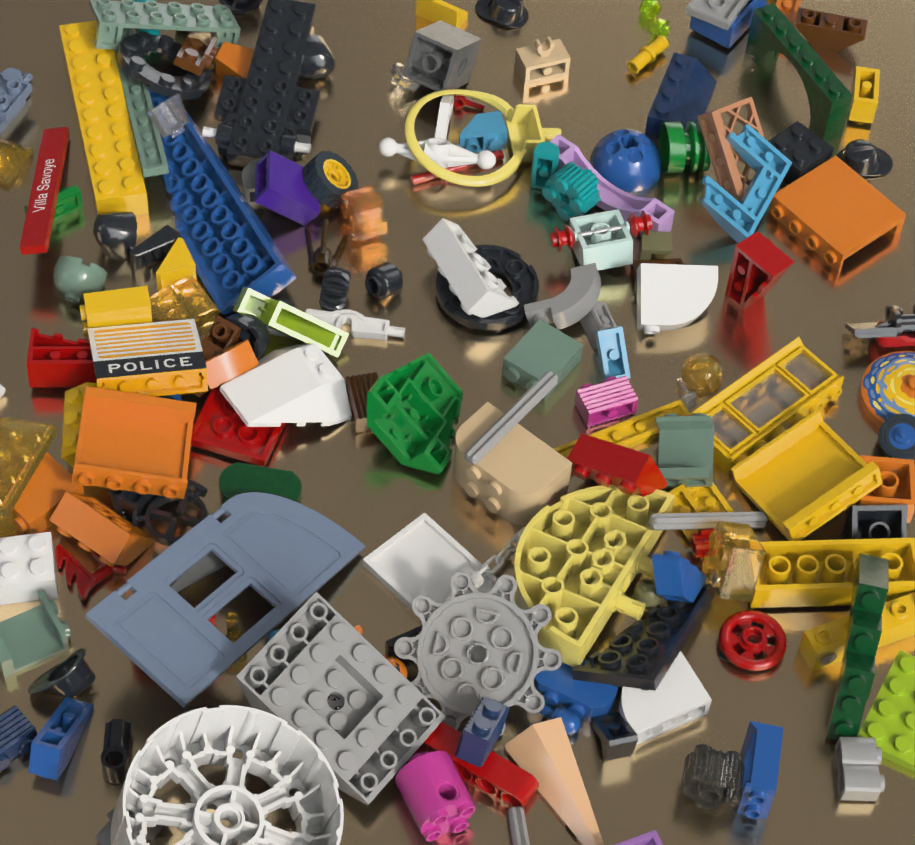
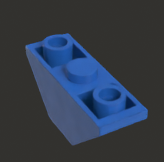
[652,551,706,603]

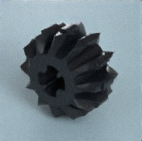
[319,267,351,311]

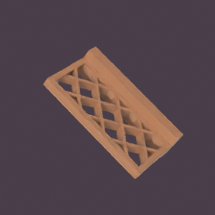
[697,97,781,202]

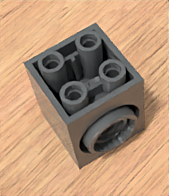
[403,20,482,91]

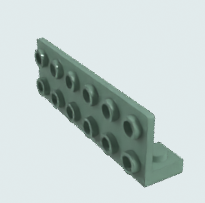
[89,0,241,50]

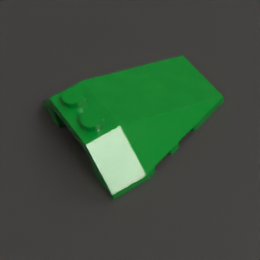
[367,353,463,474]

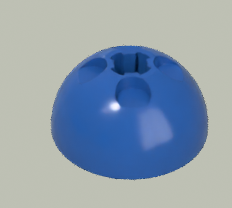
[589,129,662,193]

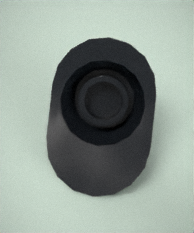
[475,0,529,28]
[837,139,893,176]
[28,648,96,697]

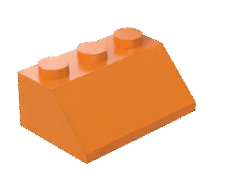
[50,491,155,567]

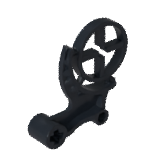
[109,479,208,547]

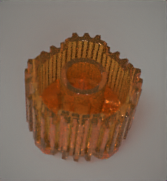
[339,185,388,242]

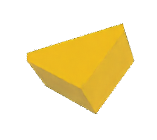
[156,237,197,291]

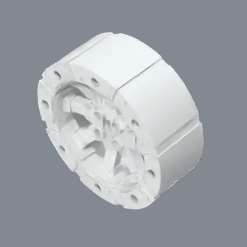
[110,705,344,845]

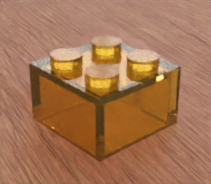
[702,521,766,601]

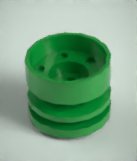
[659,120,711,174]

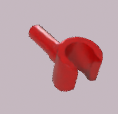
[453,95,485,111]

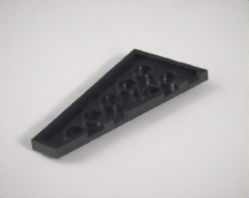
[571,584,716,691]

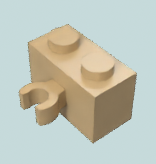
[514,36,571,85]

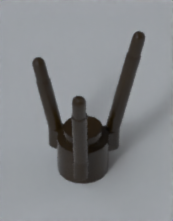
[305,219,348,274]

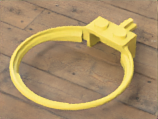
[404,89,562,187]

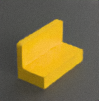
[416,0,468,28]

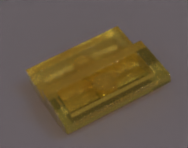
[150,276,220,328]

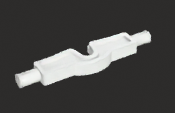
[305,309,405,341]

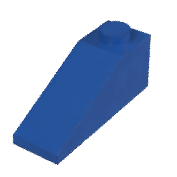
[28,697,94,781]

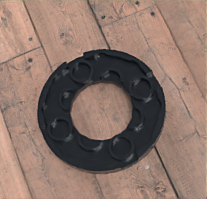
[116,31,212,99]
[436,245,539,331]

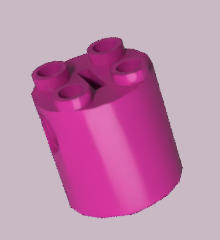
[395,751,476,842]

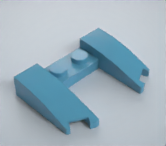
[701,124,792,244]

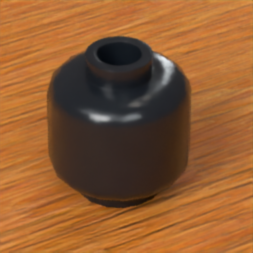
[365,262,403,299]

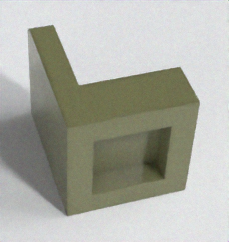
[639,231,673,260]

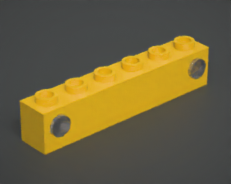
[798,592,915,672]

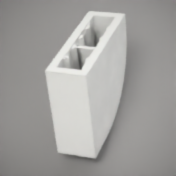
[637,263,718,334]
[618,651,712,745]

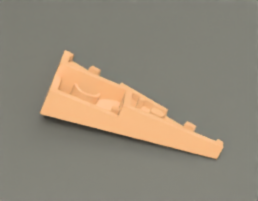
[504,717,604,845]

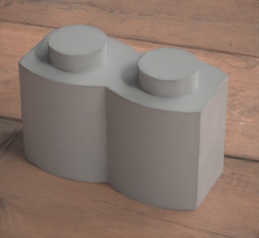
[835,737,885,801]

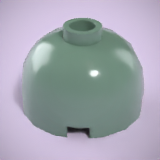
[53,256,107,303]

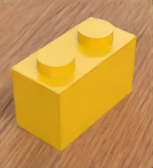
[849,66,880,124]

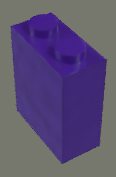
[254,150,321,226]

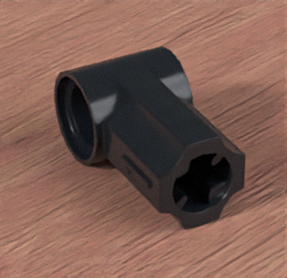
[100,719,132,784]

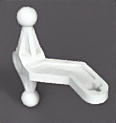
[378,95,496,170]

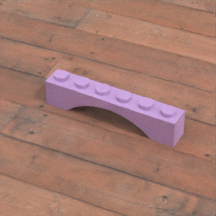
[549,134,675,235]

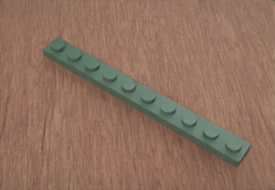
[114,28,169,177]

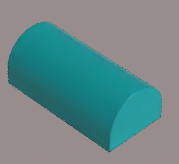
[530,142,560,189]

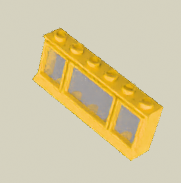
[687,337,844,475]

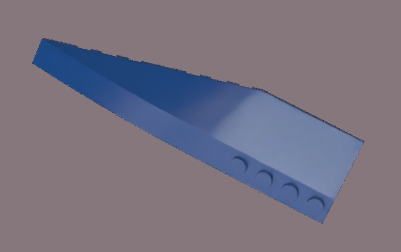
[148,87,297,315]

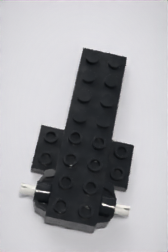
[202,0,321,167]

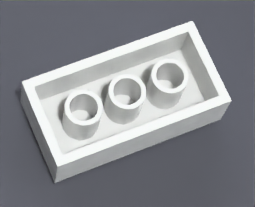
[0,532,58,605]

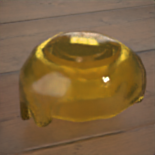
[681,353,724,392]

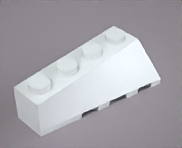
[422,218,519,318]

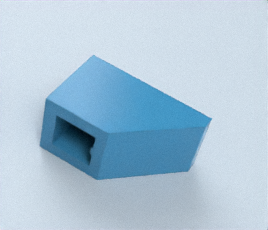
[458,111,508,153]

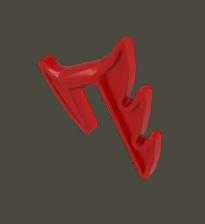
[55,545,126,601]

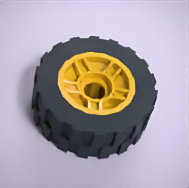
[303,151,359,208]

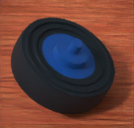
[878,414,915,460]

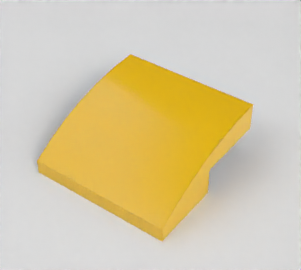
[668,483,734,541]

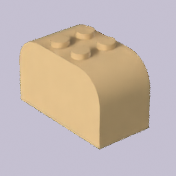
[453,402,572,525]

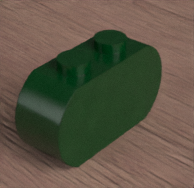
[219,462,302,505]

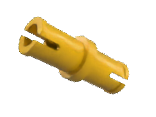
[627,35,669,74]

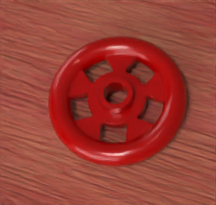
[718,610,787,671]

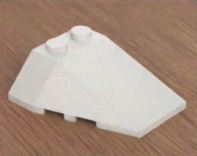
[219,343,352,427]

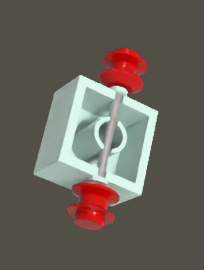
[550,209,653,270]

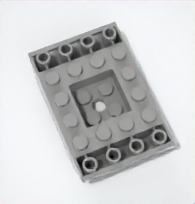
[235,592,446,805]

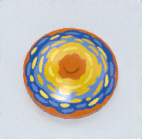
[859,351,915,428]

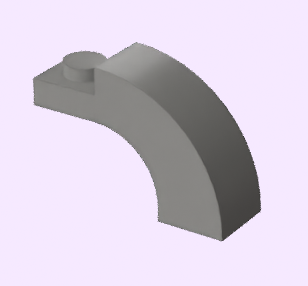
[524,263,601,330]

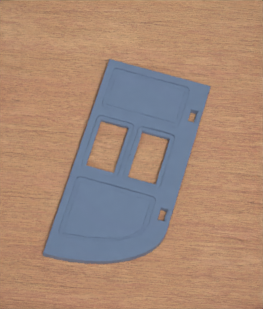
[85,492,365,708]

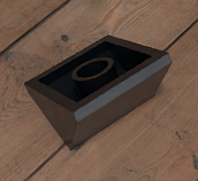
[844,504,907,539]

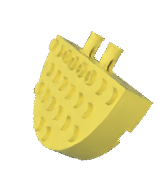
[513,485,675,668]

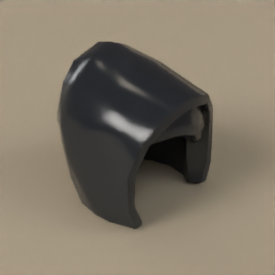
[299,35,336,79]
[93,211,138,260]

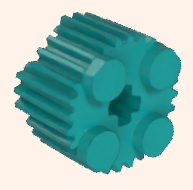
[542,161,601,221]

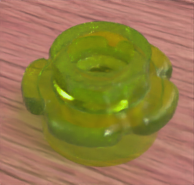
[639,0,661,19]
[650,18,671,39]

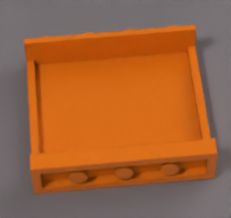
[768,156,906,272]
[71,386,196,499]

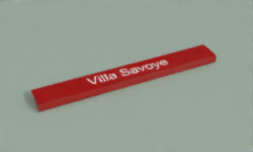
[19,126,70,255]

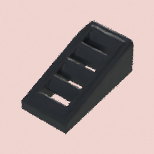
[129,225,181,271]

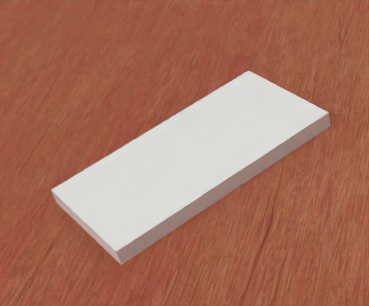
[363,512,498,663]

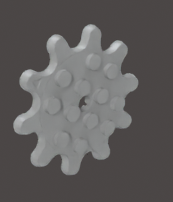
[394,571,562,736]

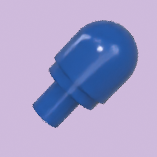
[540,705,581,735]

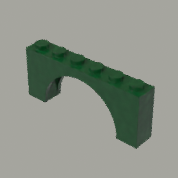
[745,3,853,142]

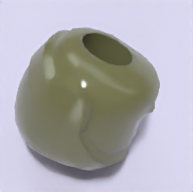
[633,579,662,609]

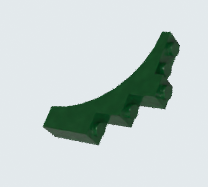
[826,553,889,740]

